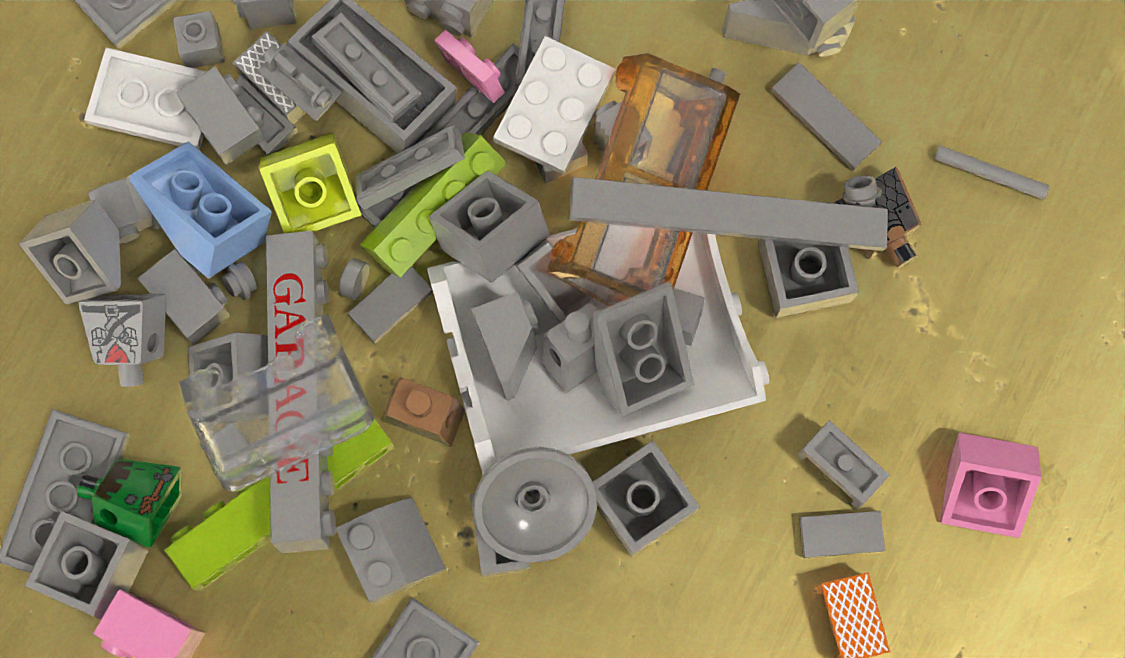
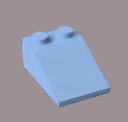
[129,141,272,279]

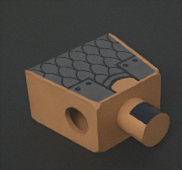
[834,167,921,268]
[381,378,465,447]

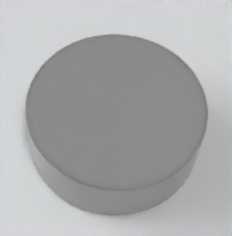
[339,258,370,300]

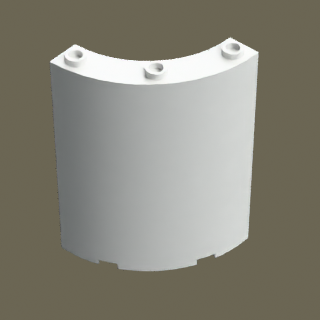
[427,223,769,476]

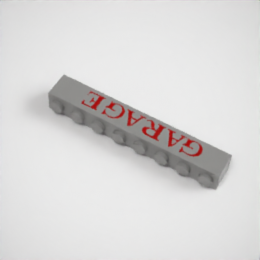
[266,230,336,554]

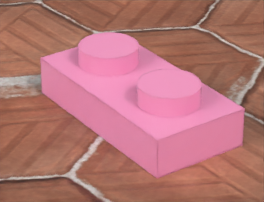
[435,30,505,103]

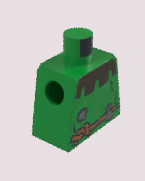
[77,459,182,548]

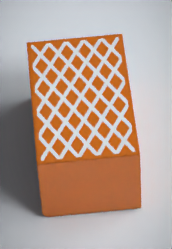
[816,572,890,658]

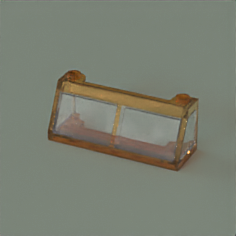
[546,53,740,306]

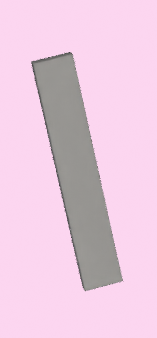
[358,43,520,228]

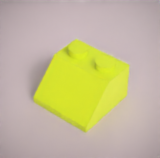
[259,132,361,234]

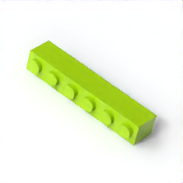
[165,404,395,592]

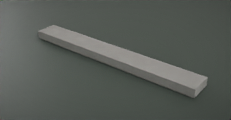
[569,177,888,251]

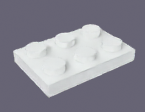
[493,36,616,175]
[84,48,207,151]

